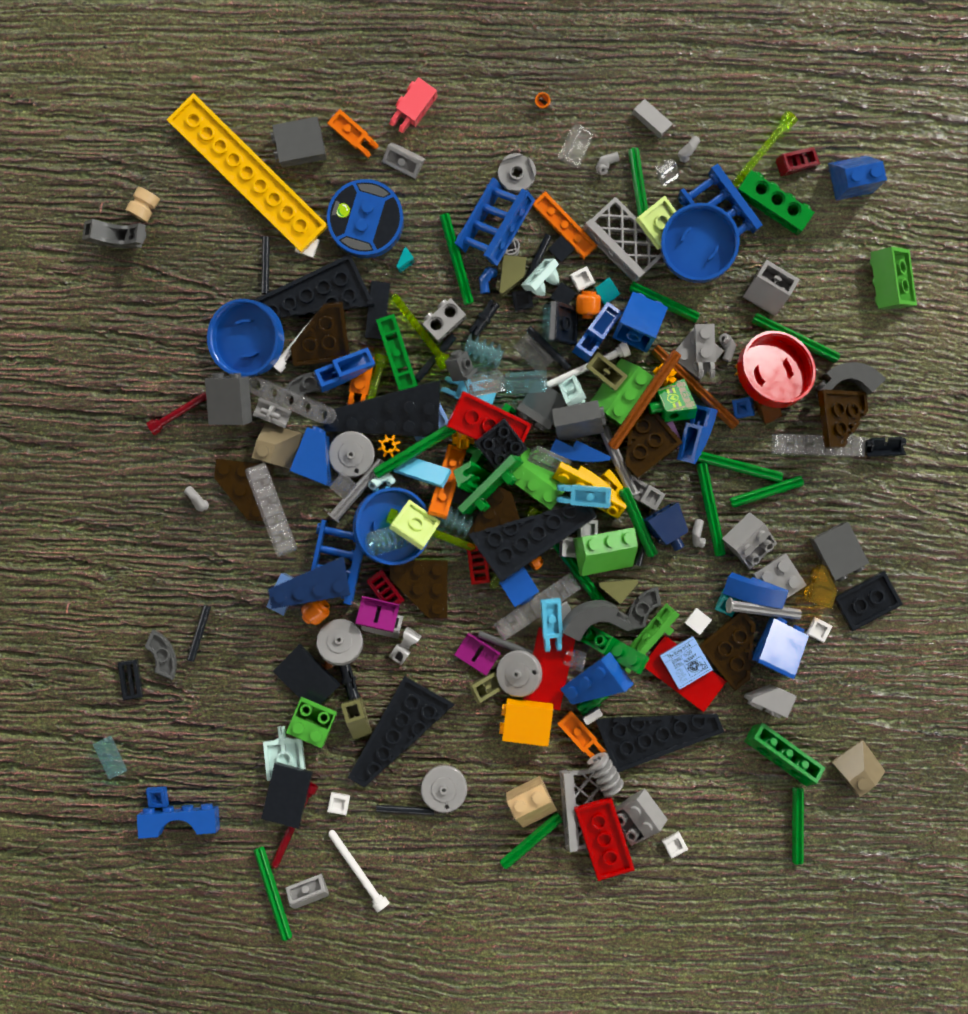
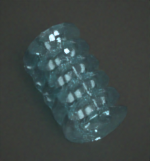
[464,334,506,369]
[434,505,473,539]
[365,526,409,556]

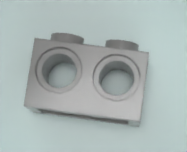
[423,298,466,344]

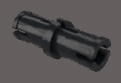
[468,299,500,337]
[339,664,360,700]

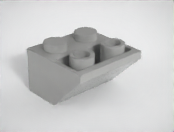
[743,260,800,316]
[722,512,777,570]
[744,684,797,719]
[615,788,668,846]

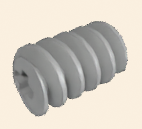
[587,752,624,798]

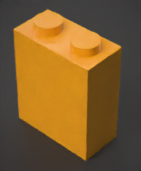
[499,698,553,747]

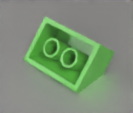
[870,247,917,310]
[591,358,654,426]
[513,447,565,511]
[573,527,638,576]

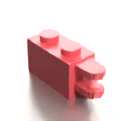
[389,77,438,133]

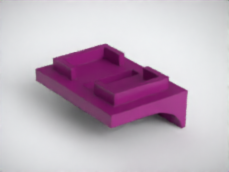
[355,596,399,633]
[454,632,501,676]

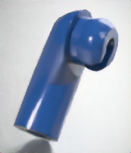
[479,267,498,294]

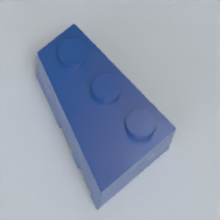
[561,652,634,704]

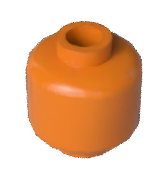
[576,291,601,319]
[301,600,330,625]

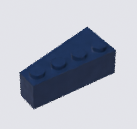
[268,556,350,609]

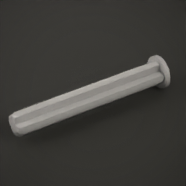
[600,426,641,497]
[327,458,384,523]
[726,598,802,620]

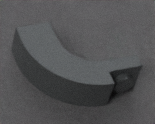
[82,219,146,248]
[813,362,886,400]
[562,600,632,641]

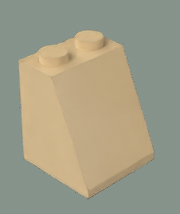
[506,776,557,828]

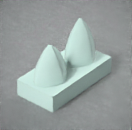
[521,259,559,296]
[559,375,586,406]

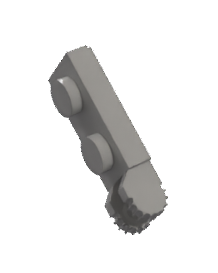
[694,324,716,378]

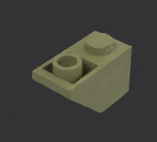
[496,255,526,297]
[341,696,372,739]

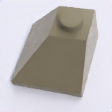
[252,423,302,469]
[831,739,885,797]

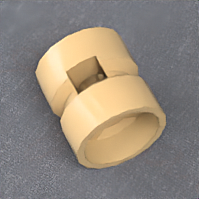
[125,186,160,223]

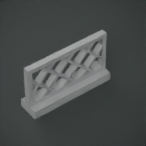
[582,197,662,282]
[559,769,606,852]

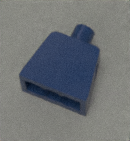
[643,502,688,551]

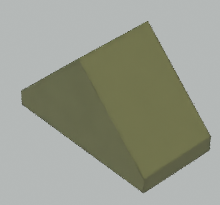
[586,352,628,391]
[598,579,638,604]
[469,671,502,704]

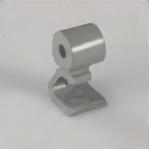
[389,626,422,665]

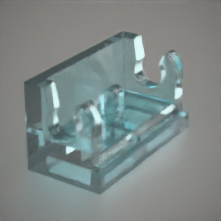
[505,370,547,394]
[93,736,128,779]

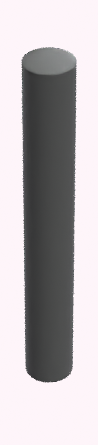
[477,631,533,654]

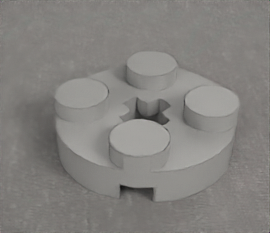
[498,153,536,193]

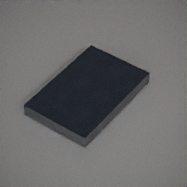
[832,571,903,632]
[273,644,341,705]
[261,762,313,829]

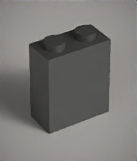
[270,117,327,168]
[205,373,252,425]
[552,400,606,441]
[809,522,869,582]

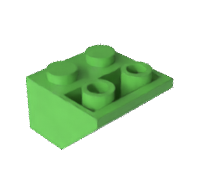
[286,697,337,748]

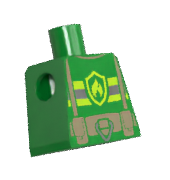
[648,379,697,422]

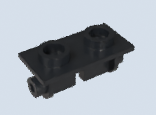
[863,436,906,457]

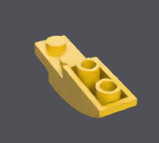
[552,462,627,519]

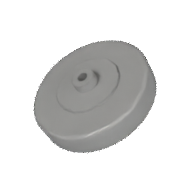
[329,431,375,477]
[316,619,363,666]
[496,650,542,697]
[421,765,467,813]

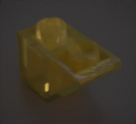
[804,565,838,609]

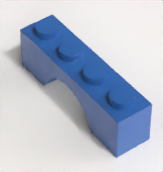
[137,803,220,839]

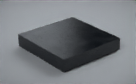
[549,301,578,346]

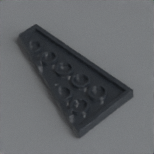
[254,254,375,319]
[324,379,441,437]
[468,505,597,583]
[348,676,455,787]
[596,713,724,773]

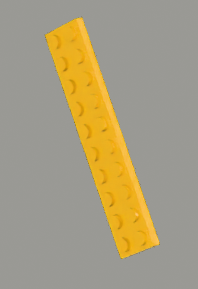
[167,93,328,253]

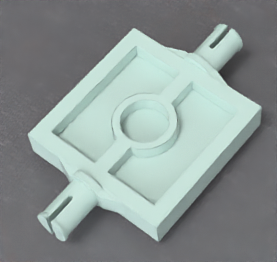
[263,726,306,781]

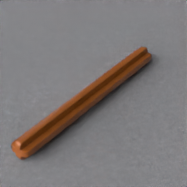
[651,345,740,429]
[608,350,681,450]

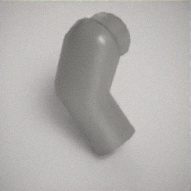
[678,136,700,163]
[596,152,619,175]
[719,333,736,362]
[184,486,209,512]
[692,519,706,548]

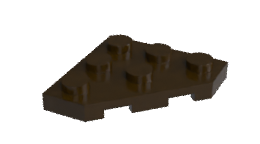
[291,301,350,366]
[818,390,868,449]
[625,406,683,480]
[214,459,274,522]
[468,486,520,534]
[390,560,448,618]
[699,612,756,691]

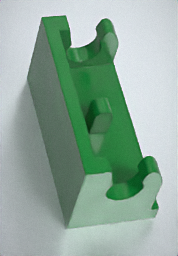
[453,461,492,494]

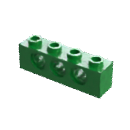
[738,170,815,236]
[744,722,825,786]

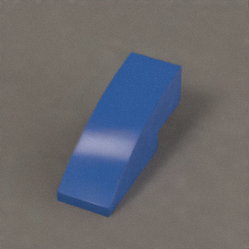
[572,302,623,363]
[314,347,375,392]
[677,405,718,464]
[548,439,611,464]
[723,572,789,609]

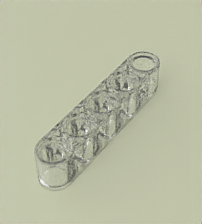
[249,377,336,424]
[771,434,865,457]
[245,462,297,557]
[493,572,581,641]

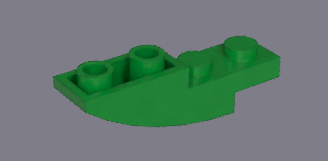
[580,625,649,675]

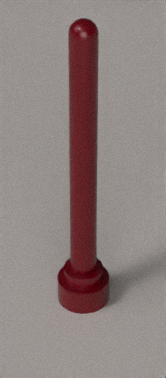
[146,391,207,436]
[271,782,318,869]

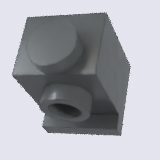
[445,350,478,381]

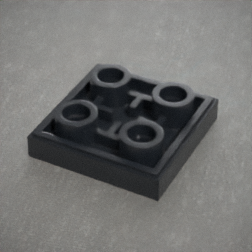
[473,418,528,470]

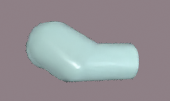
[368,473,396,490]

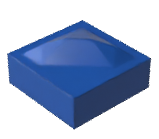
[732,397,755,419]
[146,786,169,808]

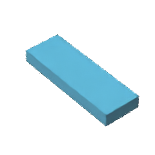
[393,458,451,488]

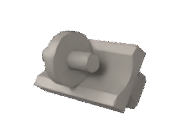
[253,397,292,428]

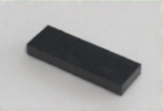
[365,281,391,340]

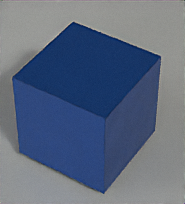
[499,567,539,607]

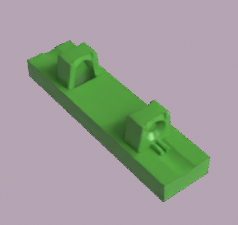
[619,603,679,673]

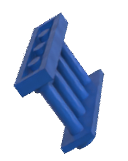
[678,163,763,236]
[455,177,535,266]
[311,520,364,605]

